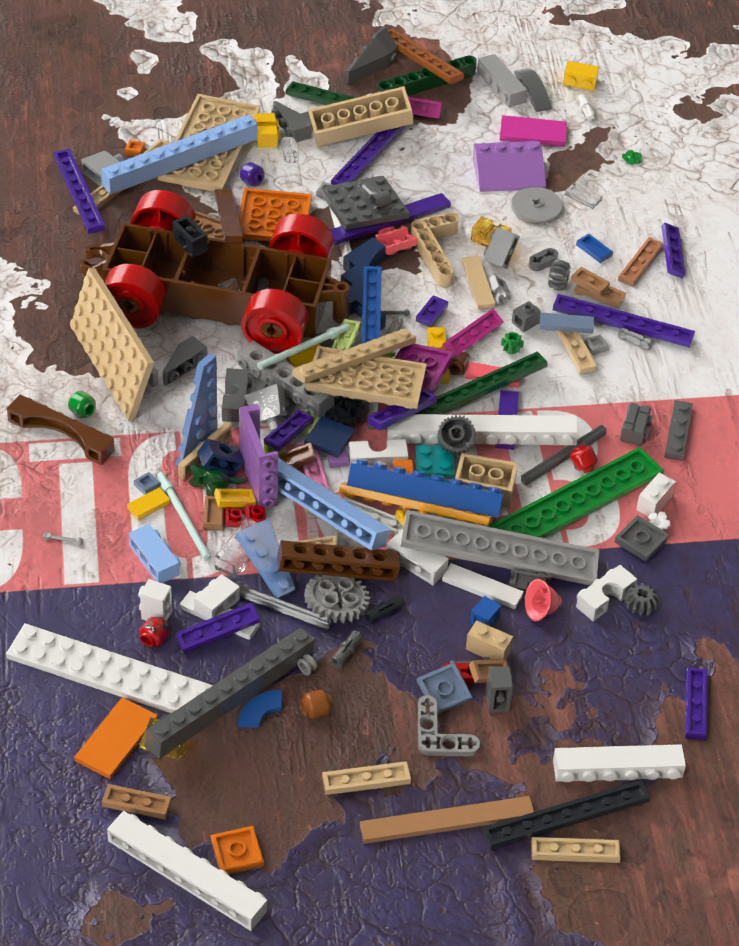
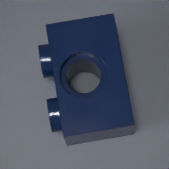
[197,438,245,476]

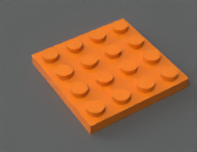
[238,188,312,241]

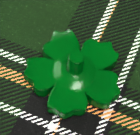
[622,150,642,164]

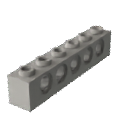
[237,340,334,417]

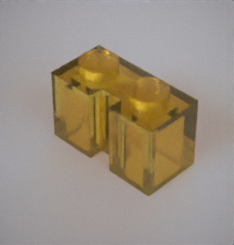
[471,216,512,247]

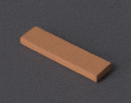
[618,237,664,287]

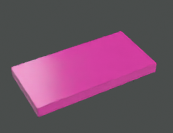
[500,115,567,147]

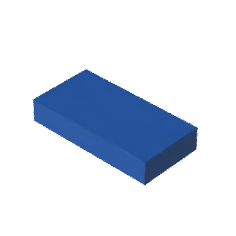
[576,234,613,263]

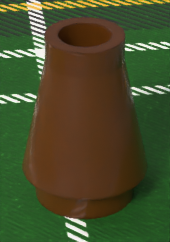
[448,352,470,376]

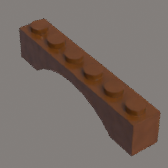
[7,394,115,465]

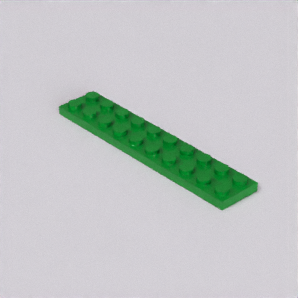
[489,447,664,538]

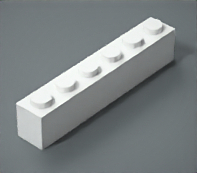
[553,744,686,782]

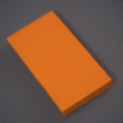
[74,697,158,780]

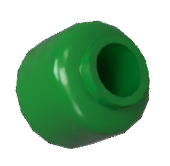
[68,391,96,418]

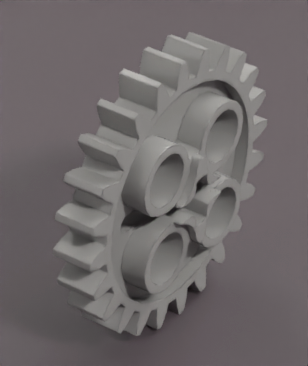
[304,574,370,623]

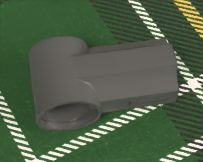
[361,180,392,209]

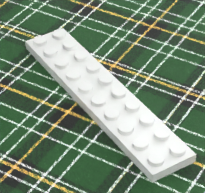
[6,623,213,713]

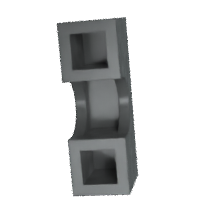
[222,368,252,422]

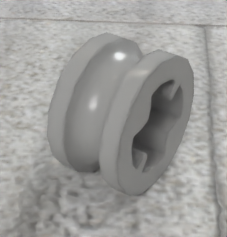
[297,654,317,675]

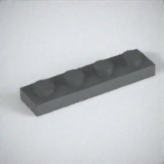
[664,400,693,461]

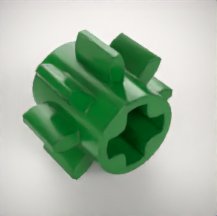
[501,332,524,354]

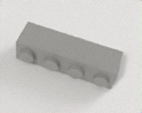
[476,54,527,108]

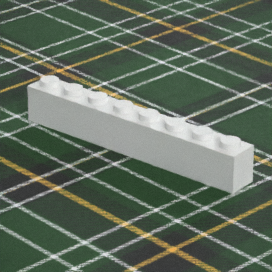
[107,811,267,931]

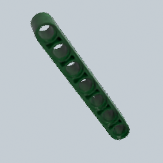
[378,55,477,96]

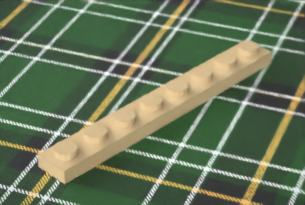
[292,329,416,384]

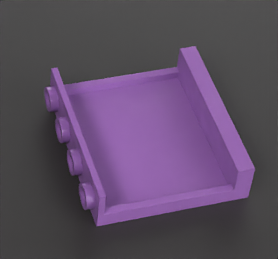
[239,404,278,508]

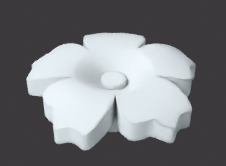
[648,511,671,531]

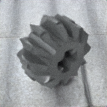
[548,260,571,290]
[624,582,659,616]

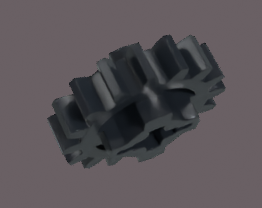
[325,396,365,428]

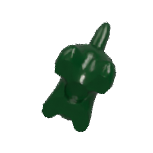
[189,464,246,496]

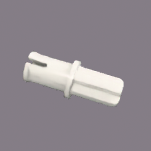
[577,94,596,121]

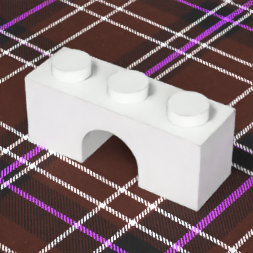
[348,439,408,469]
[576,565,637,621]

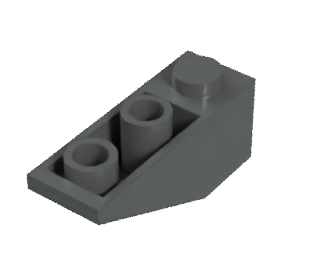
[271,101,312,143]
[163,336,207,386]

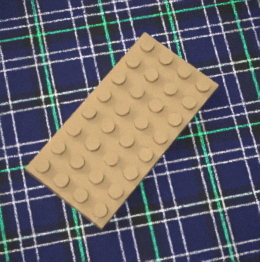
[158,94,260,191]
[70,268,154,421]

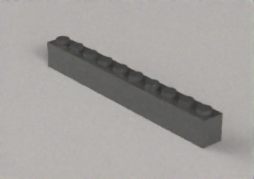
[145,627,315,759]

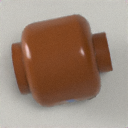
[300,689,333,719]

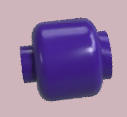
[240,162,265,187]

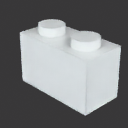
[636,473,676,516]
[194,574,240,620]
[138,579,172,621]

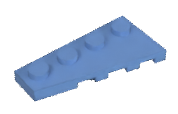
[235,518,295,599]

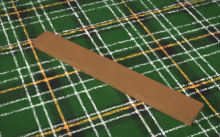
[360,796,534,844]

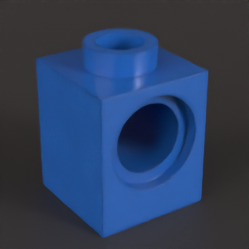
[470,596,502,627]

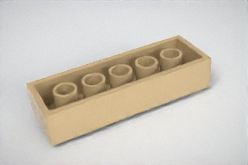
[308,86,414,147]

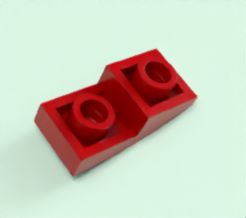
[224,504,266,528]

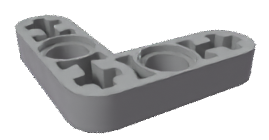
[418,695,480,756]

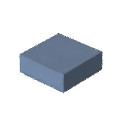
[134,472,161,495]

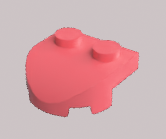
[376,226,418,255]

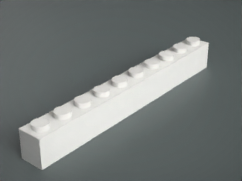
[388,414,577,445]

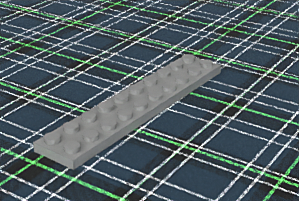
[400,510,599,586]

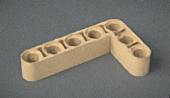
[411,212,459,288]

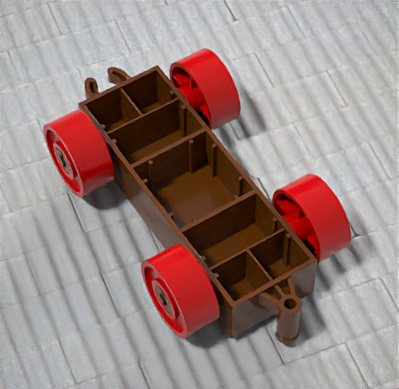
[79,190,350,354]

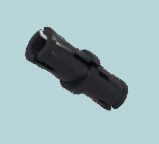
[365,594,406,624]

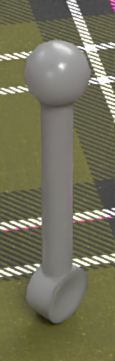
[43,532,83,545]

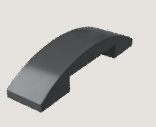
[514,68,551,112]

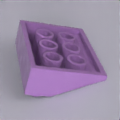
[473,141,546,192]

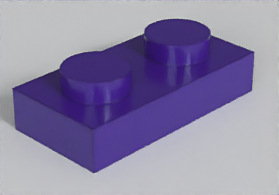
[416,295,449,327]

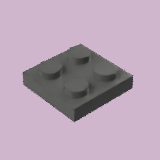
[614,515,670,562]

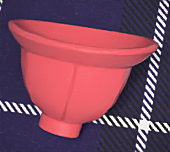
[525,579,562,621]

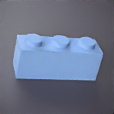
[129,523,181,583]

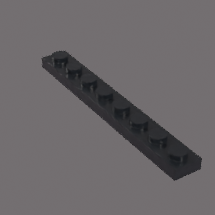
[482,780,650,850]

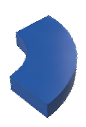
[238,690,282,728]

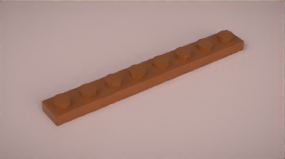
[388,29,464,84]

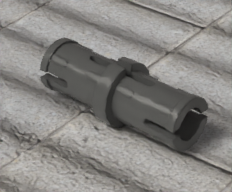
[330,630,363,668]

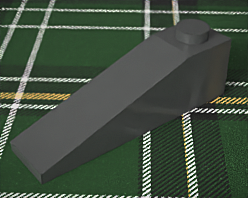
[346,26,398,85]

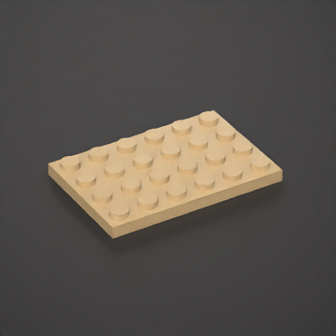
[305,346,427,409]

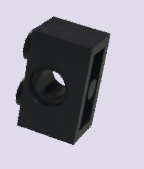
[173,215,208,258]

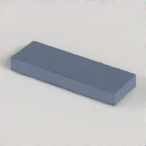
[539,312,594,334]

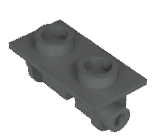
[509,569,551,590]

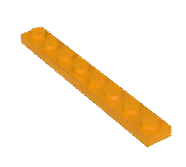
[339,482,493,526]

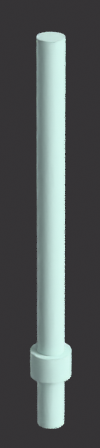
[257,323,350,370]
[157,472,210,559]

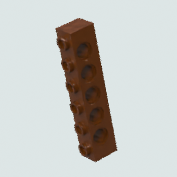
[277,540,400,582]

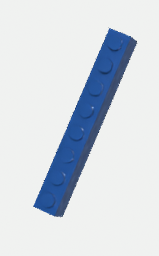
[347,459,505,518]

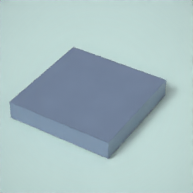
[417,662,472,715]

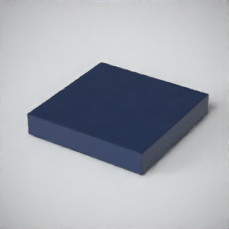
[304,416,355,458]

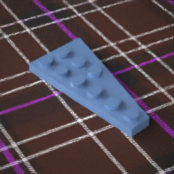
[175,353,218,467]

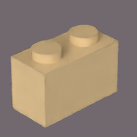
[466,621,513,660]

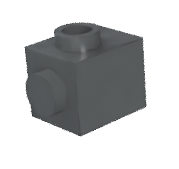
[511,301,541,333]

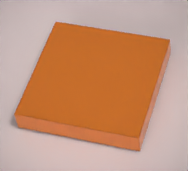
[210,826,264,874]

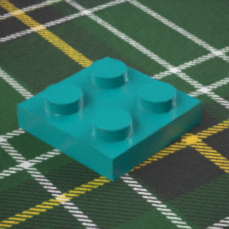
[415,445,454,479]

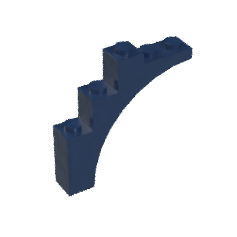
[341,237,386,331]

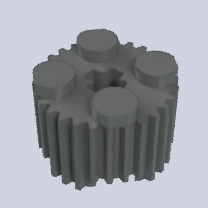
[438,415,476,457]

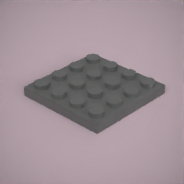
[320,176,410,230]

